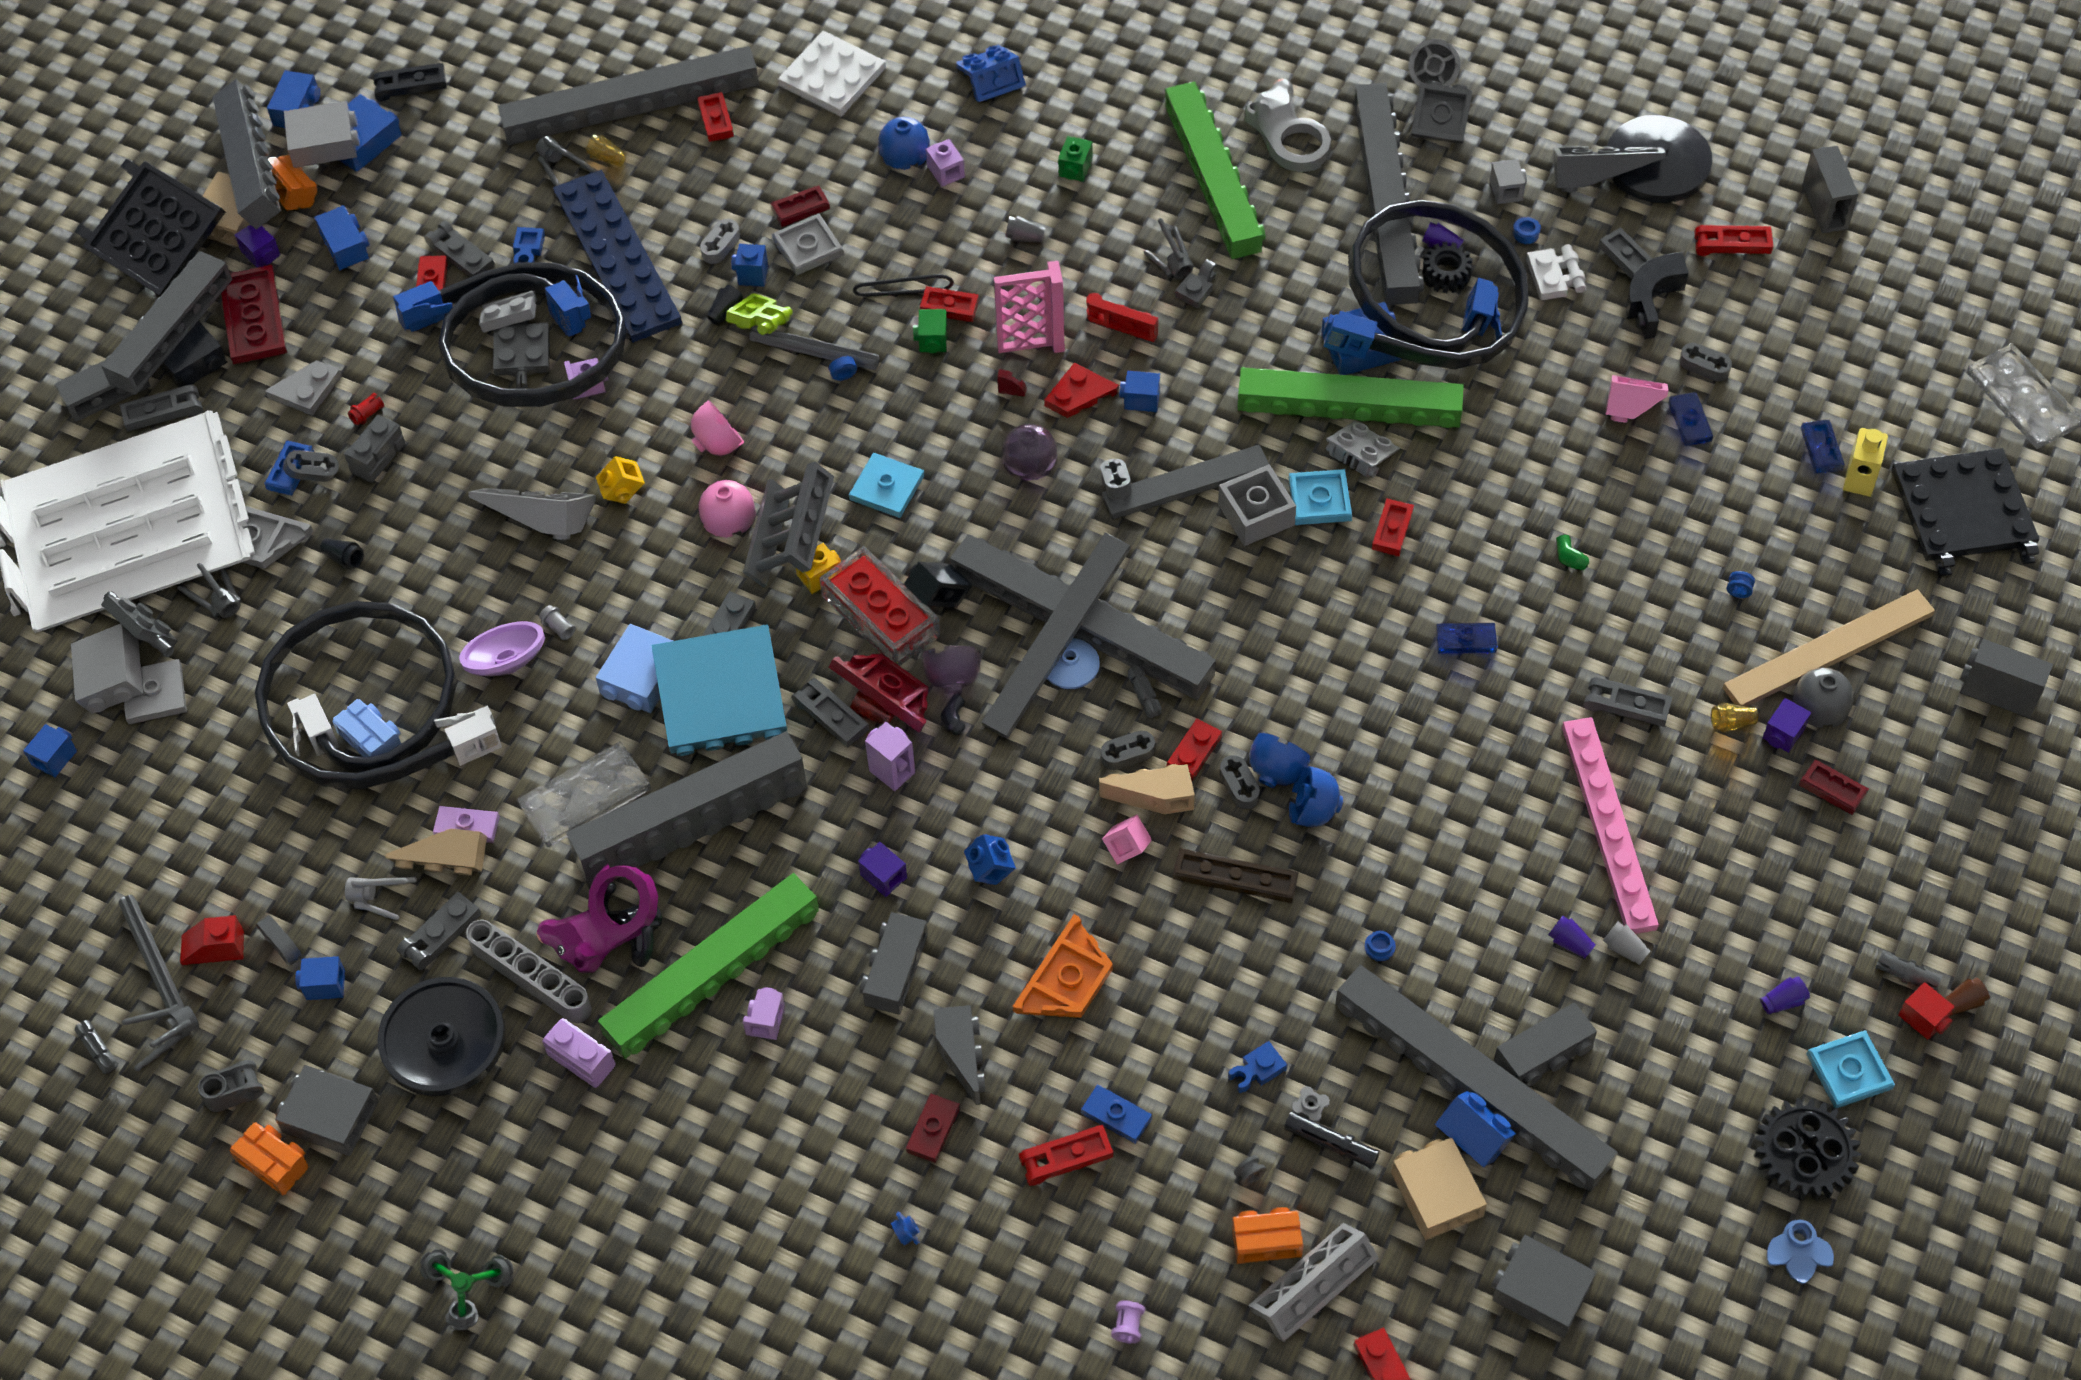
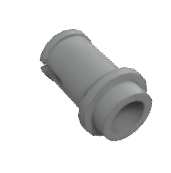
[539,605,576,640]

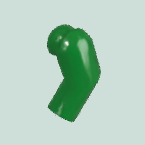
[1556,535,1589,570]

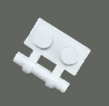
[1526,245,1586,301]

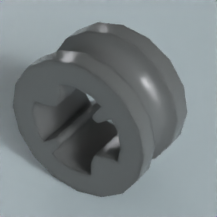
[1234,1155,1267,1187]

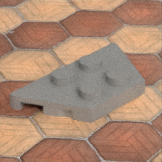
[243,506,313,569]

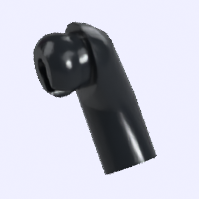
[940,694,965,736]

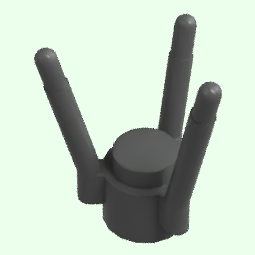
[536,136,598,186]
[1144,218,1194,279]
[177,563,242,618]
[122,1004,199,1071]

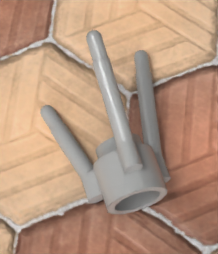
[345,877,417,921]

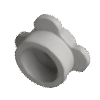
[1292,1086,1330,1122]

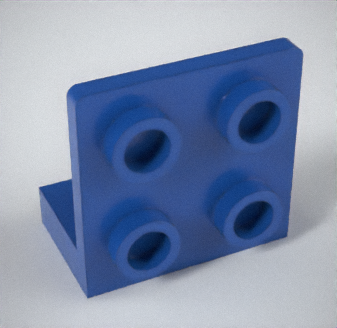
[956,45,1026,102]

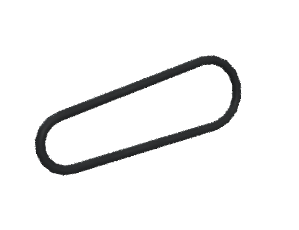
[853,274,954,297]

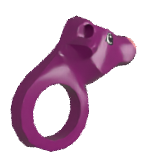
[536,864,658,973]

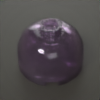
[1002,423,1058,480]
[922,646,981,694]

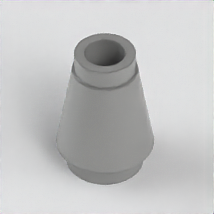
[1603,922,1651,965]

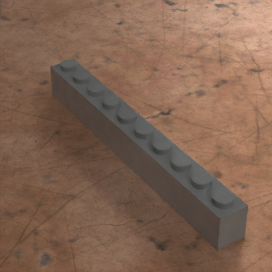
[497,46,759,145]
[1354,83,1424,305]
[950,534,1216,701]
[1335,964,1618,1192]

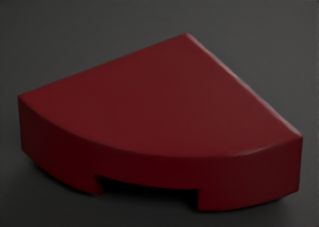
[997,369,1027,397]

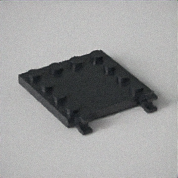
[74,158,226,296]
[1891,448,2040,576]

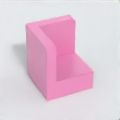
[1102,815,1152,865]

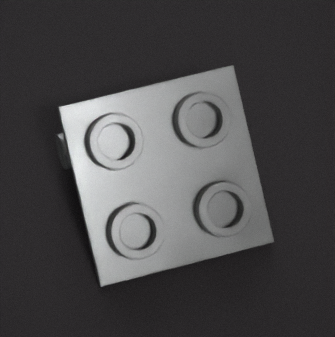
[1326,421,1400,478]

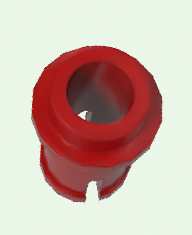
[348,393,384,425]

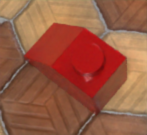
[180,915,244,965]

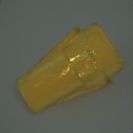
[586,134,627,167]
[1711,702,1758,732]

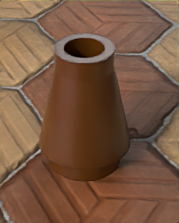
[1945,977,1990,1017]

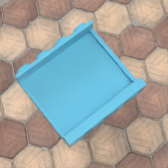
[651,624,787,756]

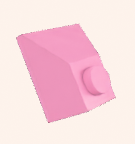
[1606,375,1668,422]

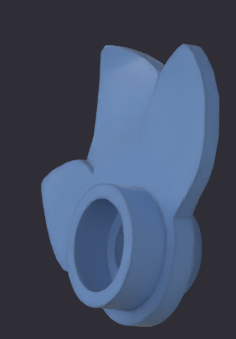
[1767,1220,1834,1284]

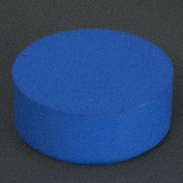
[1513,217,1541,244]
[828,356,857,381]

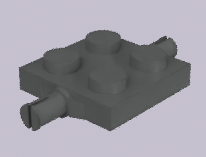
[493,320,550,389]
[101,591,178,657]

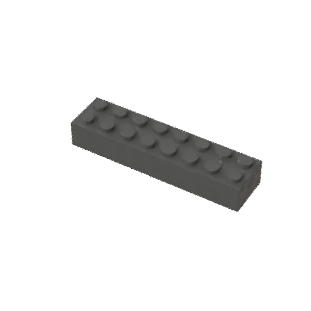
[566,731,807,890]

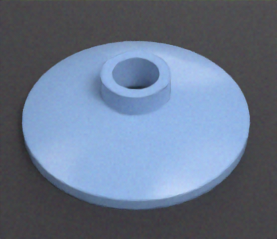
[1047,638,1100,689]

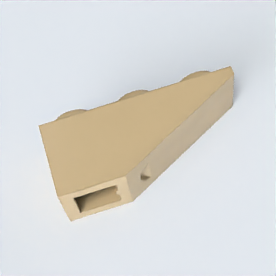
[1099,764,1195,815]
[386,828,487,876]

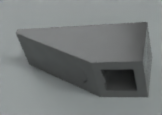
[933,1005,986,1105]

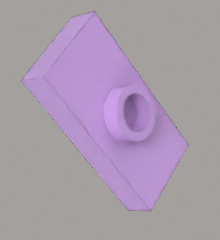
[433,806,500,843]

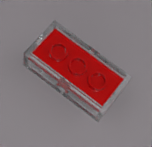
[819,546,940,666]

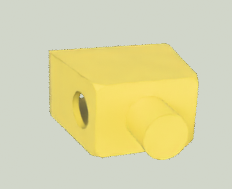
[1843,428,1888,497]

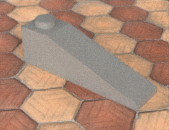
[469,488,596,539]

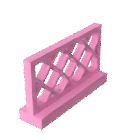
[994,261,1065,353]

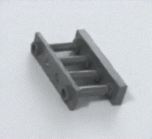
[743,461,834,587]

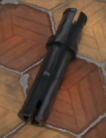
[1284,1111,1380,1170]

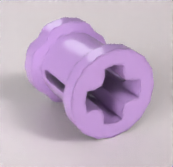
[1111,1301,1145,1343]

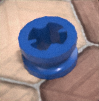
[1726,571,1755,598]

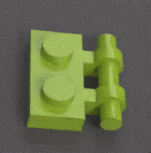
[726,293,793,335]

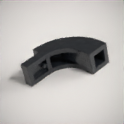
[1626,252,1689,339]

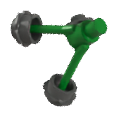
[420,1249,514,1330]

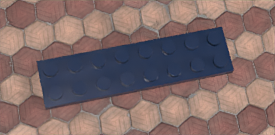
[553,169,682,343]

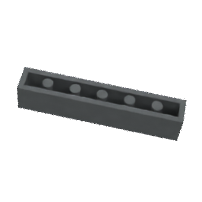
[101,251,233,395]

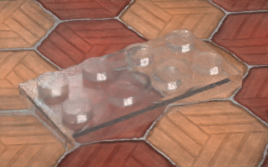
[1966,343,2081,449]
[517,741,651,848]

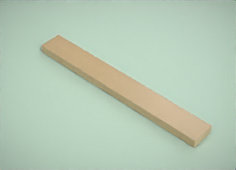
[1722,589,1935,710]

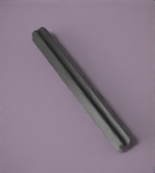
[749,325,879,370]
[118,895,185,1009]

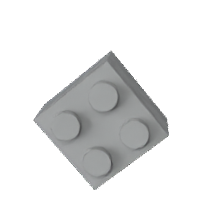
[1218,464,1296,546]

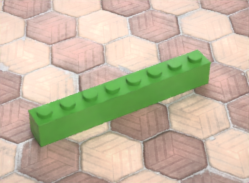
[1165,81,1266,260]
[1237,367,1464,428]
[598,872,819,1059]

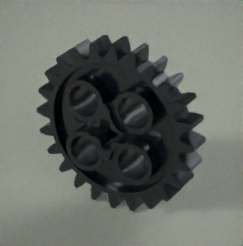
[1753,1098,1862,1201]

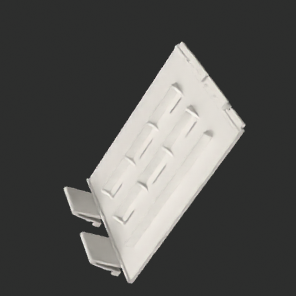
[0,410,255,633]

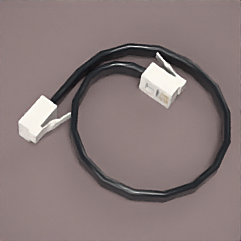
[254,601,502,789]

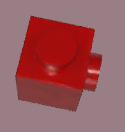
[1898,982,1955,1040]

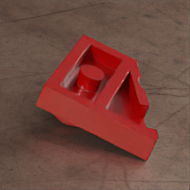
[1044,363,1119,418]

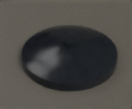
[1607,116,1713,203]
[377,977,506,1096]

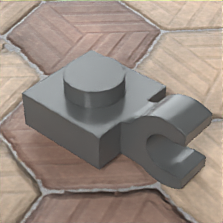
[1175,259,1216,309]

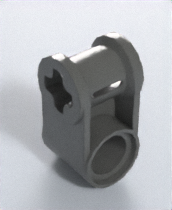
[198,1060,264,1112]

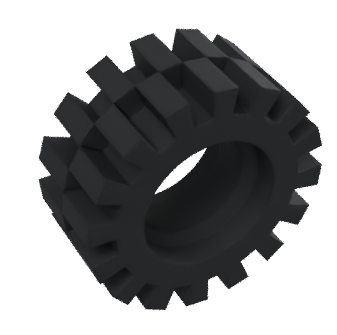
[1422,242,1473,294]

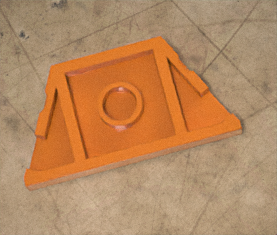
[1013,914,1113,1018]

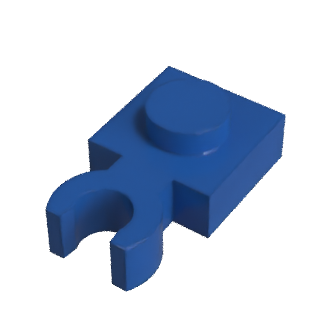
[513,227,545,264]
[1228,1041,1287,1093]

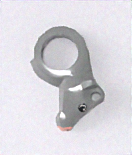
[1244,79,1334,172]

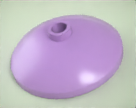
[459,621,545,676]

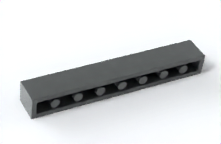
[212,79,281,229]

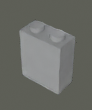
[284,101,360,168]
[71,623,143,714]

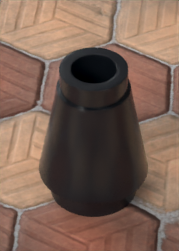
[706,285,744,326]
[320,538,364,569]

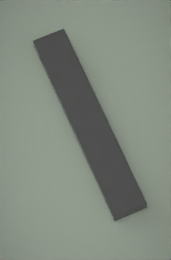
[1102,444,1269,520]

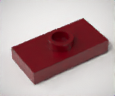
[770,185,830,227]
[1799,759,1869,815]
[906,1093,960,1163]

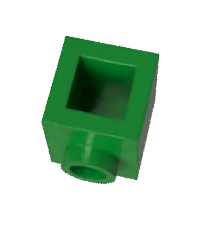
[1058,136,1093,182]
[913,309,947,353]

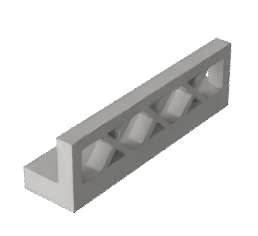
[1248,1223,1379,1342]

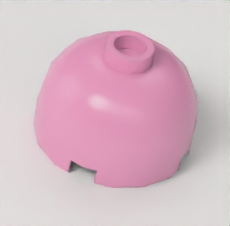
[691,400,744,456]
[699,480,756,538]

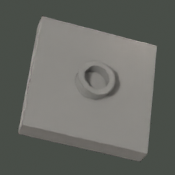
[772,213,844,276]
[124,659,187,725]

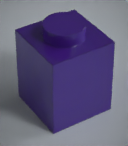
[235,225,281,268]
[1762,698,1811,753]
[858,842,907,897]

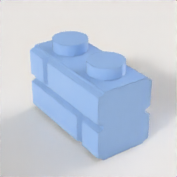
[332,699,401,757]

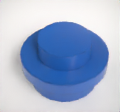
[1364,931,1396,961]

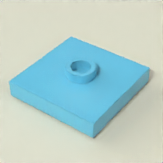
[849,452,924,518]
[1288,469,1352,525]
[1806,1030,1895,1109]

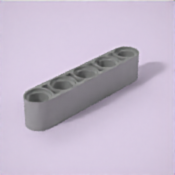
[466,920,592,1023]

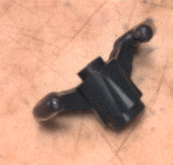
[604,882,662,967]

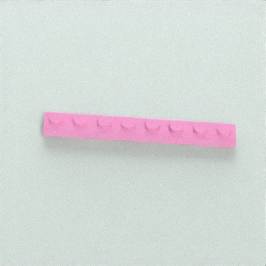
[1562,717,1659,934]

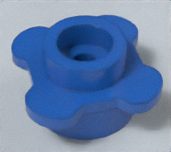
[891,1212,920,1245]

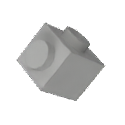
[1489,159,1527,204]

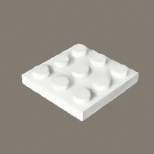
[778,31,886,117]

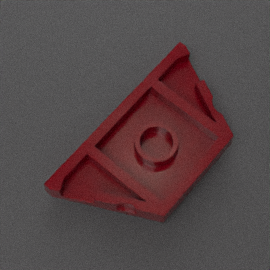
[828,653,929,733]

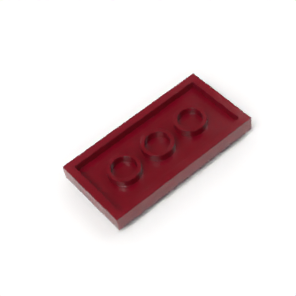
[221,265,287,364]

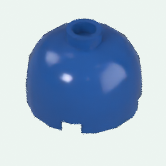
[878,117,930,170]
[1249,733,1310,788]
[1289,766,1343,827]

